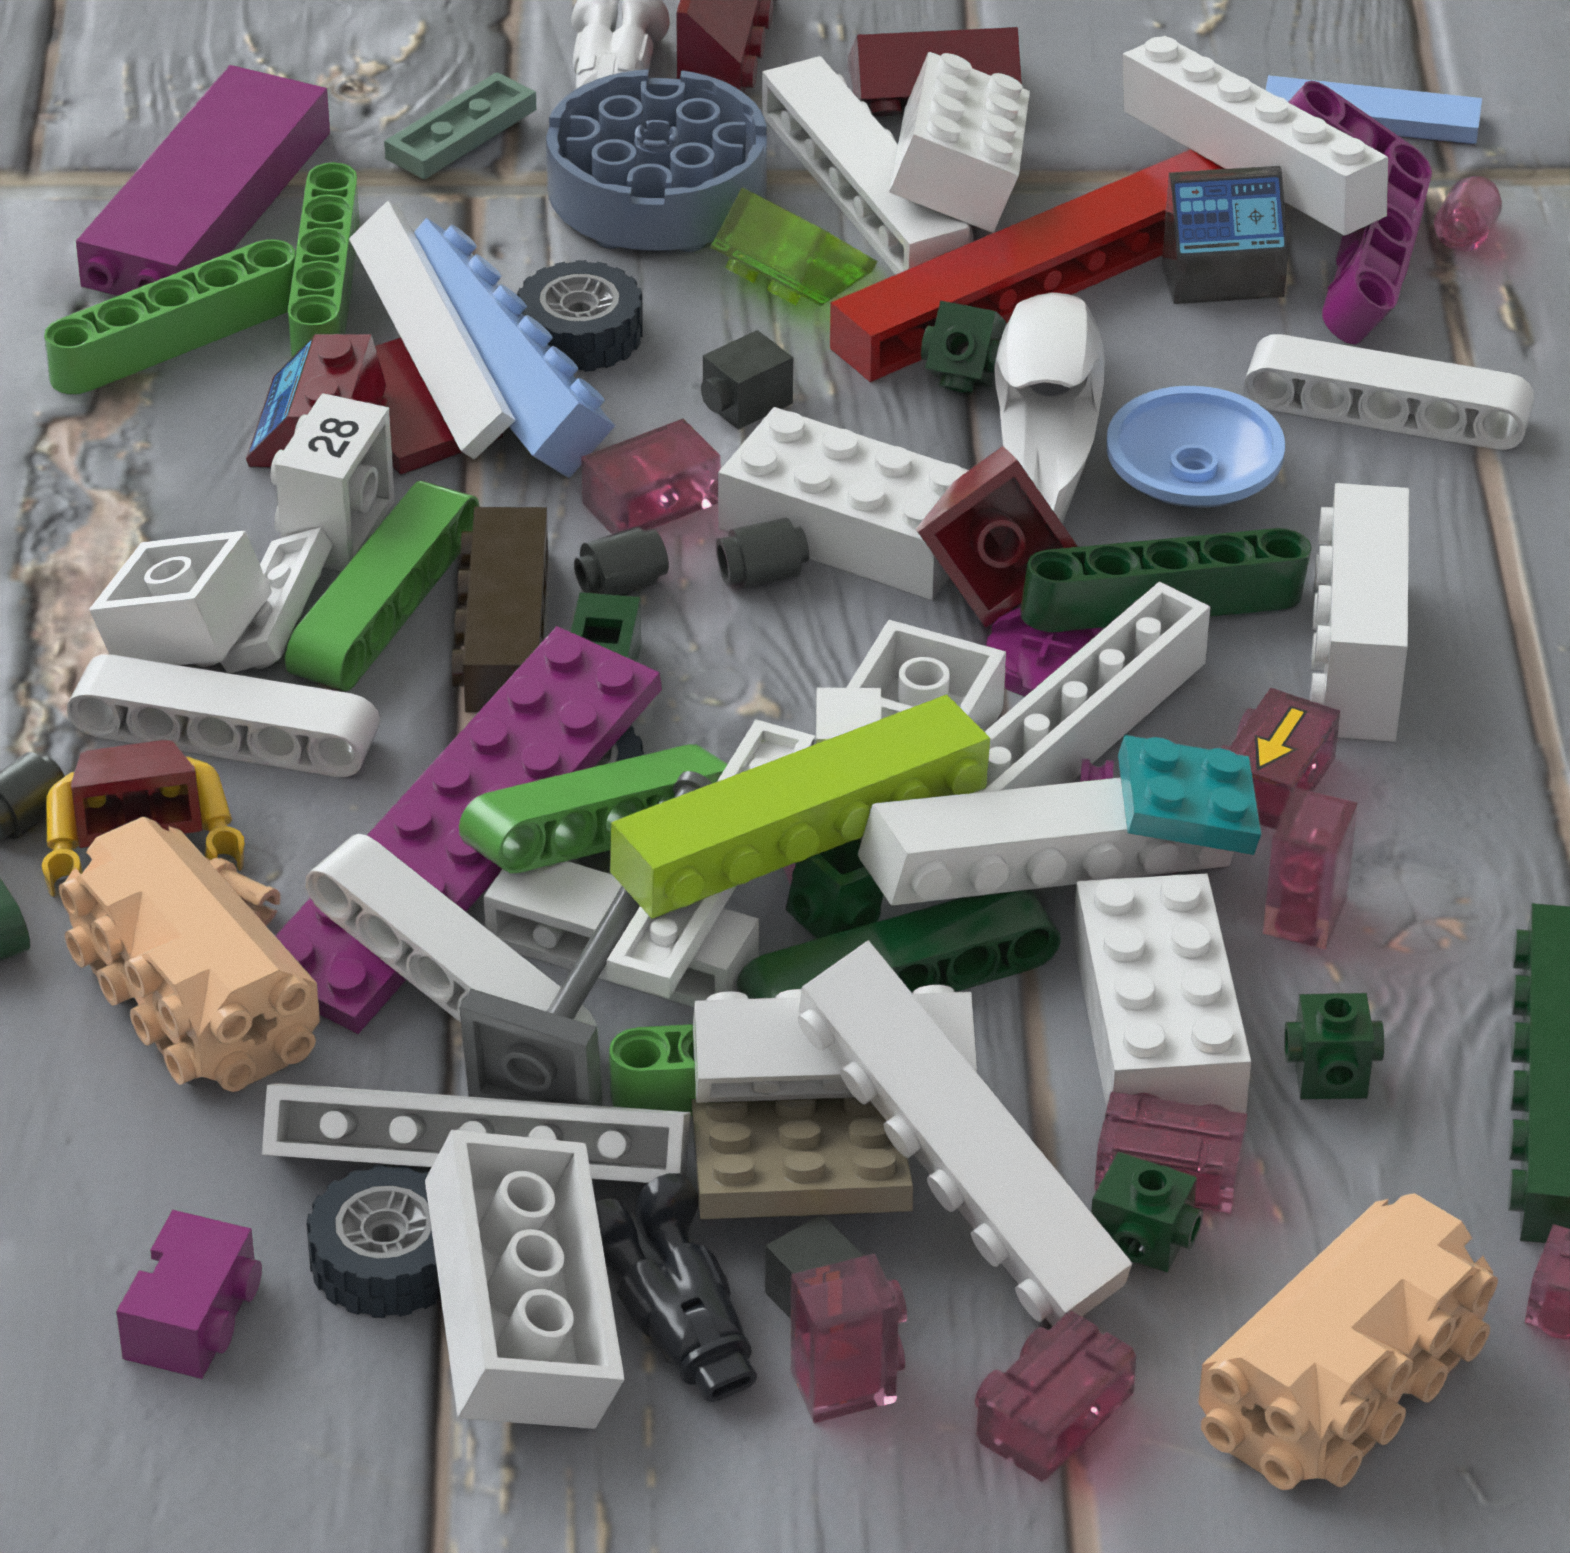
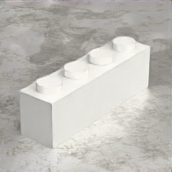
[484,861,759,1007]
[693,985,977,1103]

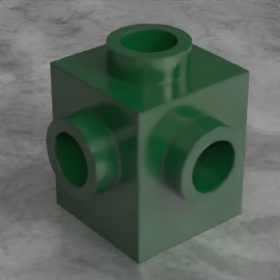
[921,300,1006,394]
[785,839,884,939]
[1284,993,1384,1100]
[1091,1151,1203,1273]

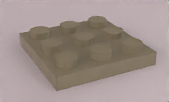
[691,1097,913,1219]

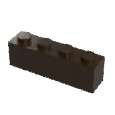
[452,507,549,712]

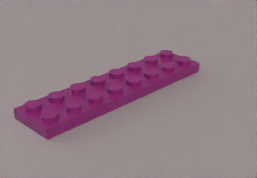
[275,626,662,1034]

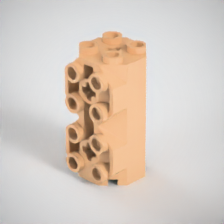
[58,817,320,1092]
[1198,1193,1498,1490]

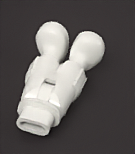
[571,0,670,89]

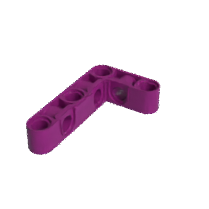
[1288,80,1432,344]

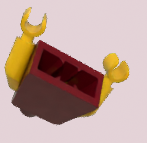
[41,740,245,897]

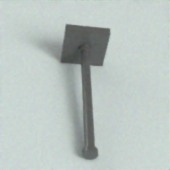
[459,771,712,1106]

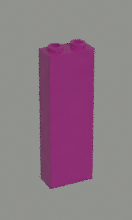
[76,65,330,296]

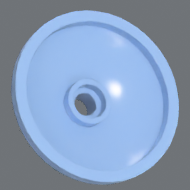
[1106,386,1285,508]

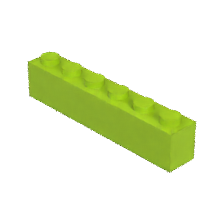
[610,694,991,919]

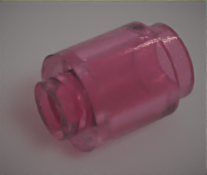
[1434,176,1502,252]

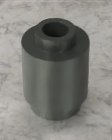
[716,518,809,589]
[574,527,669,595]
[0,752,65,841]

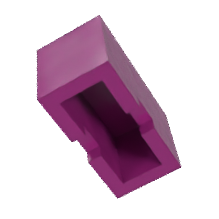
[116,1209,262,1379]

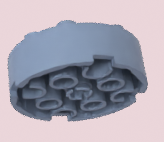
[546,69,767,252]

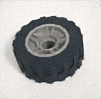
[517,260,643,372]
[306,1165,441,1318]

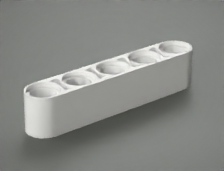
[1243,334,1535,450]
[66,655,381,777]
[305,834,598,1032]

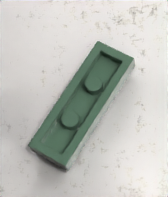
[384,72,537,180]

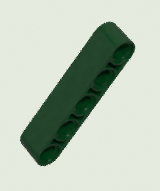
[1020,528,1312,632]
[736,889,1061,999]

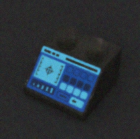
[1162,166,1289,304]

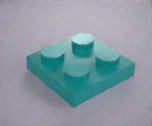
[1118,735,1261,855]

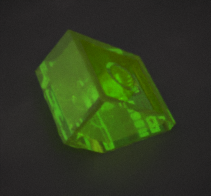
[711,187,878,306]

